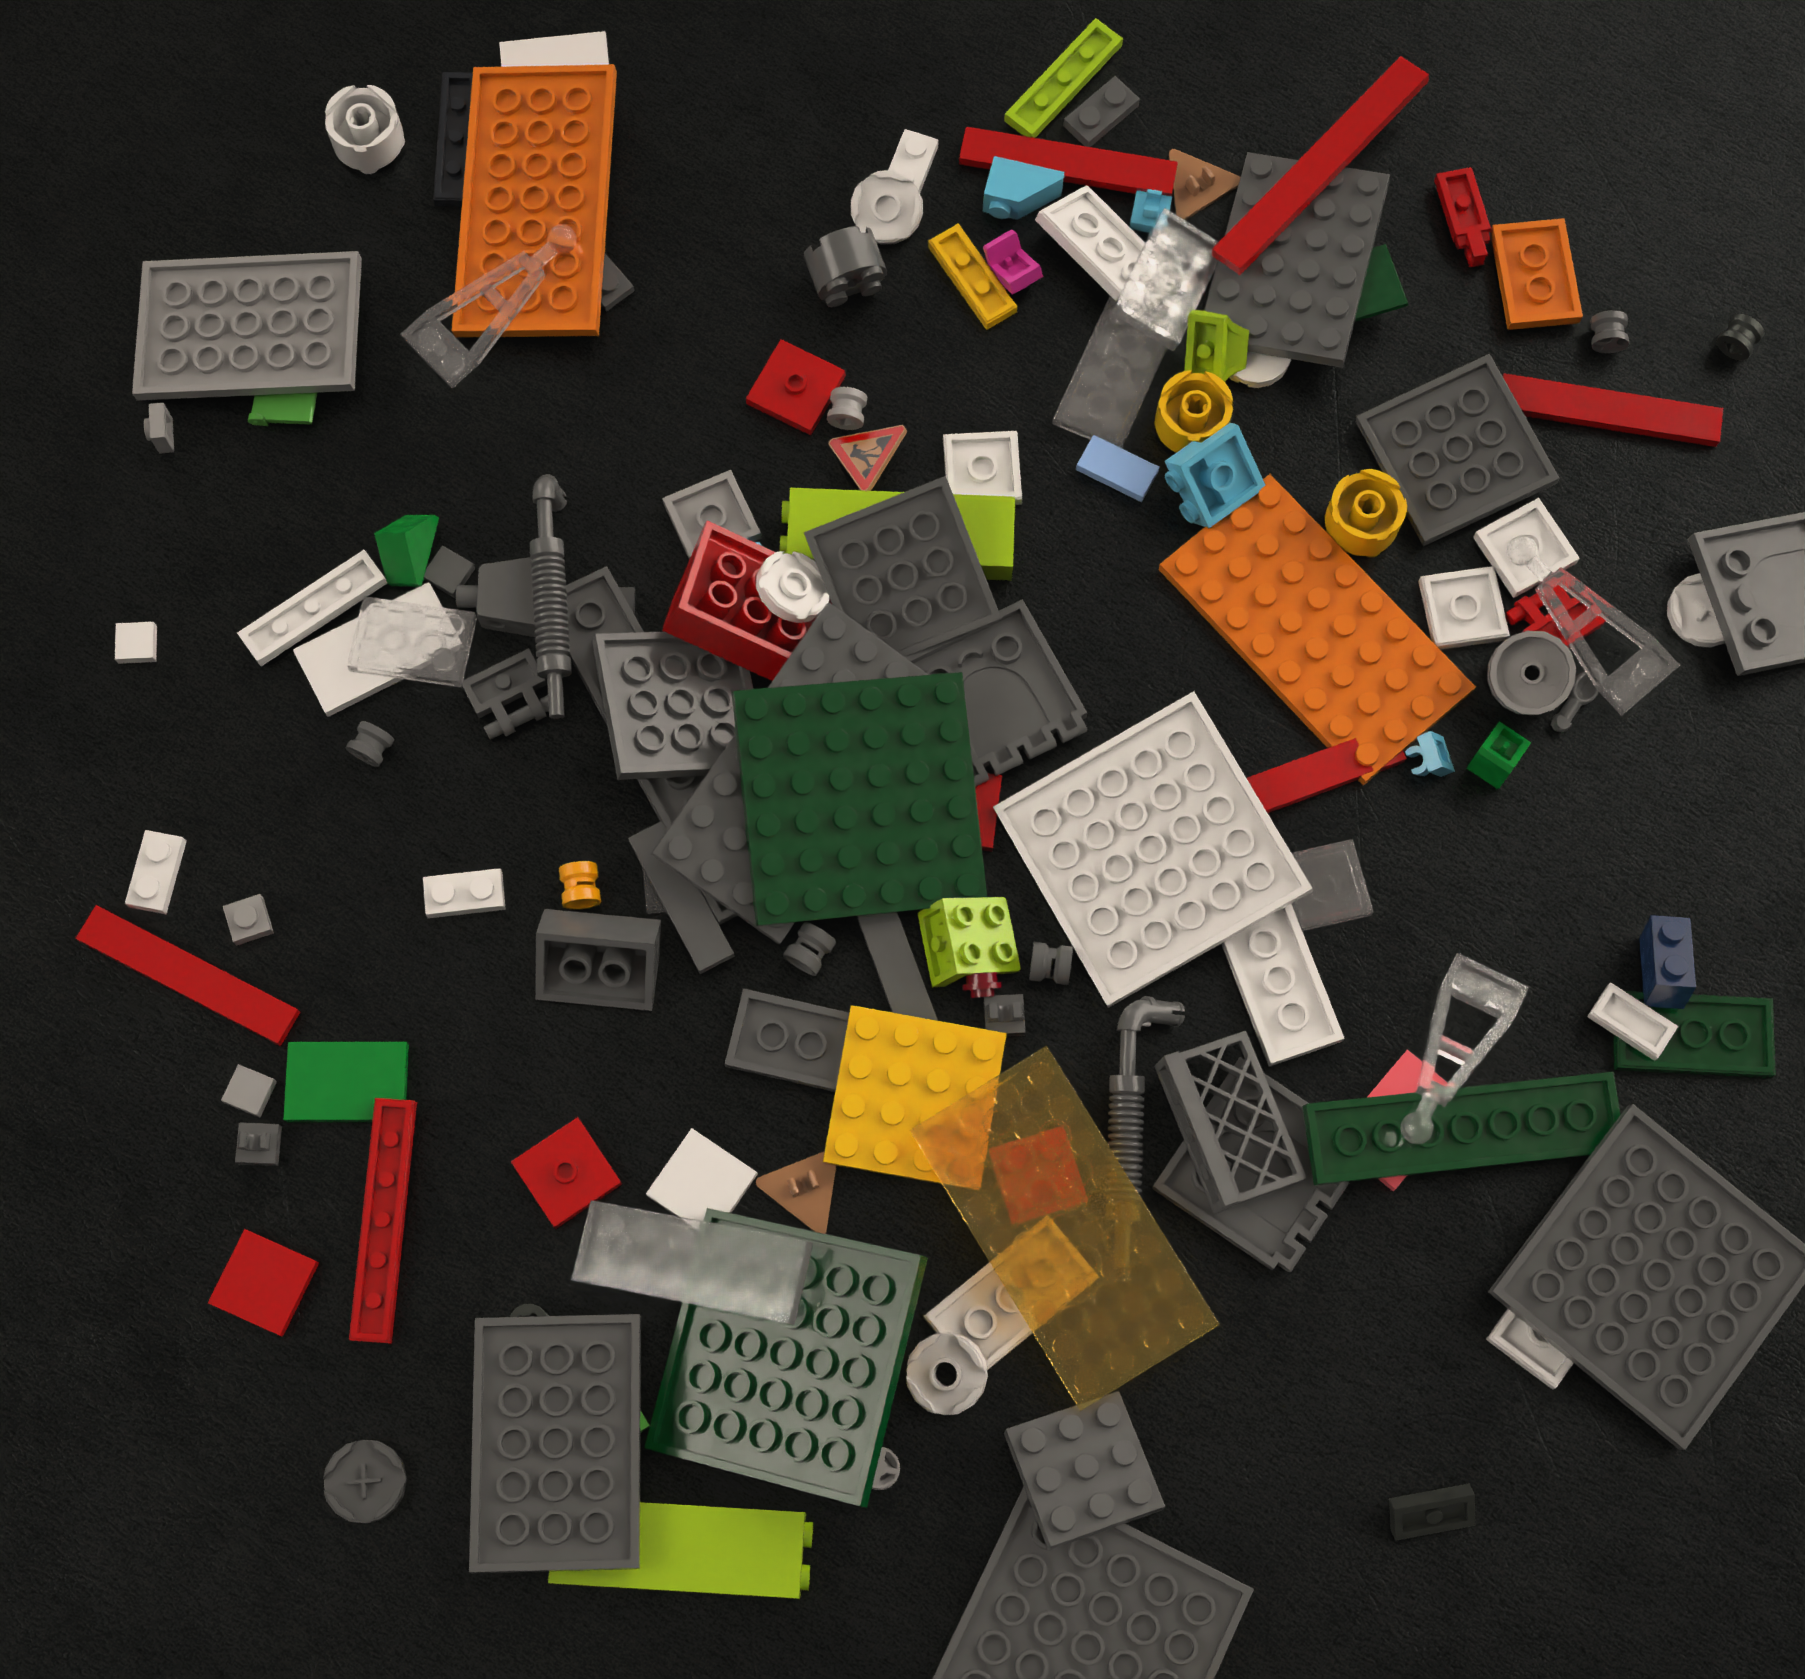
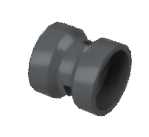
[783,922,836,976]
[1029,942,1073,985]

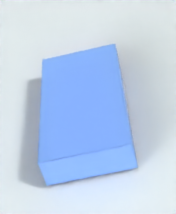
[1076,435,1159,502]

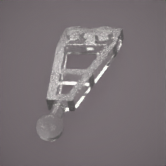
[401,224,577,388]
[1507,535,1680,716]
[1401,953,1529,1144]

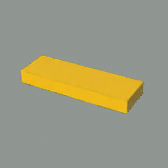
[928,223,1018,330]

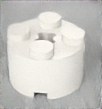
[325,85,405,174]

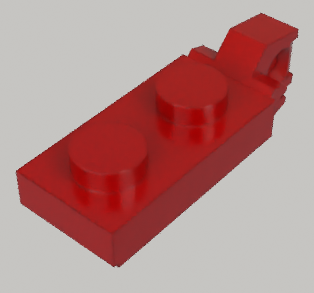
[1434,167,1491,267]

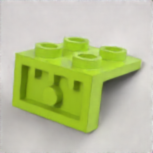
[917,897,1021,987]

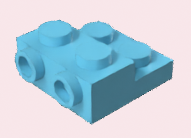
[1165,423,1265,528]

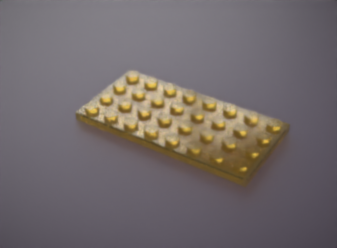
[910,1046,1220,1411]

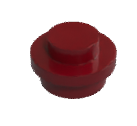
[962,972,1002,998]

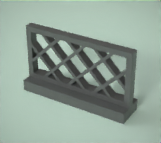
[1154,1031,1307,1214]

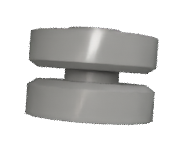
[1487,631,1576,715]

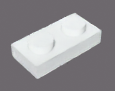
[888,129,938,193]
[125,830,186,914]
[423,869,505,918]

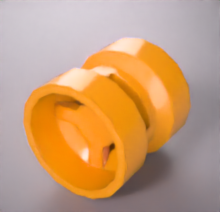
[559,861,601,909]

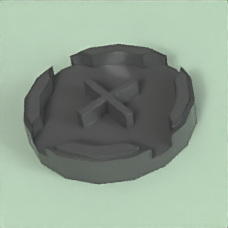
[323,1440,407,1524]

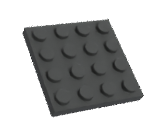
[1355,354,1560,546]
[804,476,1001,657]
[592,632,753,780]

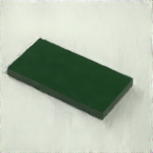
[1614,991,1776,1078]

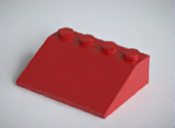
[662,520,832,681]

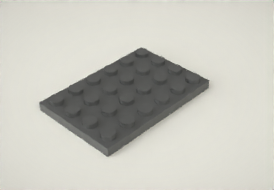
[1205,152,1390,368]
[469,1314,641,1574]

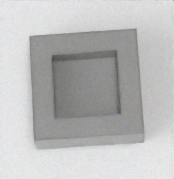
[221,1064,277,1118]

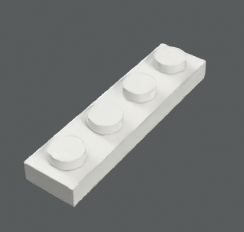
[237,550,387,666]

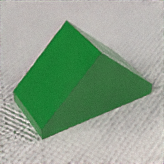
[374,515,439,587]
[1467,721,1531,790]

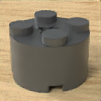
[804,226,887,307]

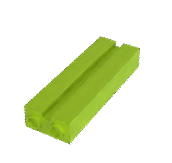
[780,488,1015,580]
[548,1502,813,1599]

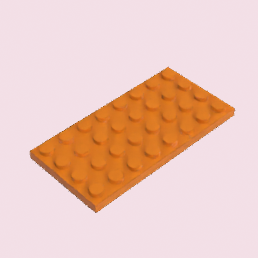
[452,64,617,337]
[1159,474,1476,786]

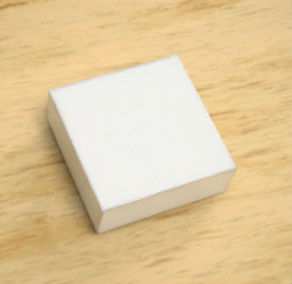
[115,622,157,664]

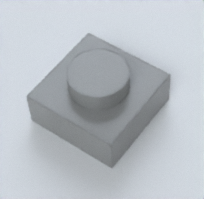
[144,403,174,453]
[223,894,274,946]

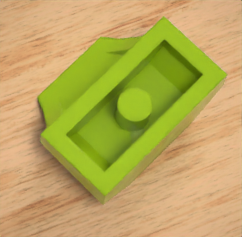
[1184,309,1249,382]

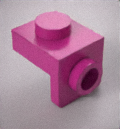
[983,230,1043,295]

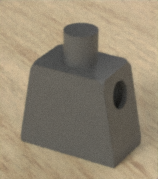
[456,557,537,637]

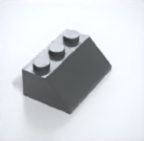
[535,909,661,1011]

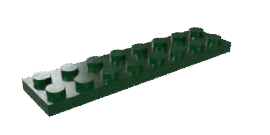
[1302,1072,1621,1185]

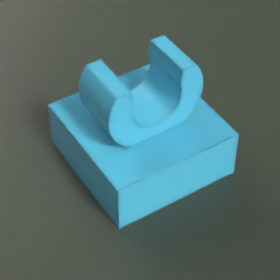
[1130,189,1172,235]
[1405,731,1455,777]

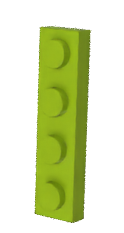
[1004,18,1123,138]

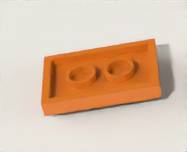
[1490,218,1583,330]

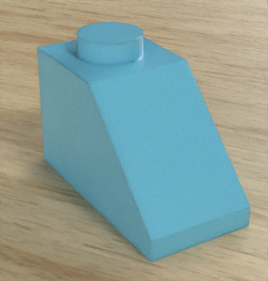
[983,156,1065,220]

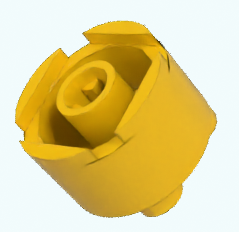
[1154,370,1233,453]
[1325,469,1407,557]

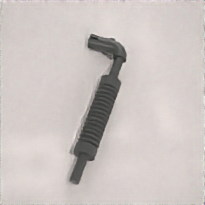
[530,474,572,719]
[1105,996,1185,1268]

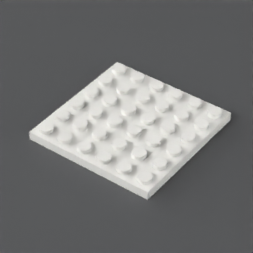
[993,691,1313,1008]

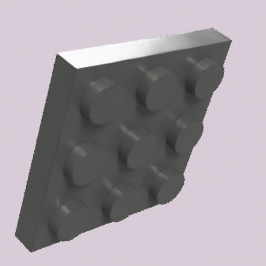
[1004,1391,1165,1550]

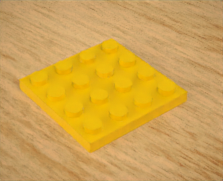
[823,1005,1007,1191]

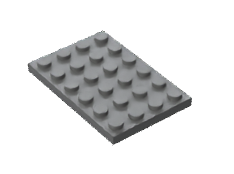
[132,251,362,400]

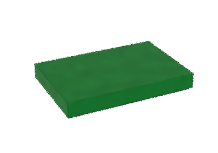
[283,1042,409,1122]

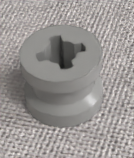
[827,387,868,430]
[872,1447,900,1490]

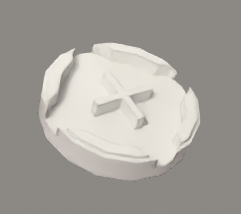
[1667,573,1725,647]

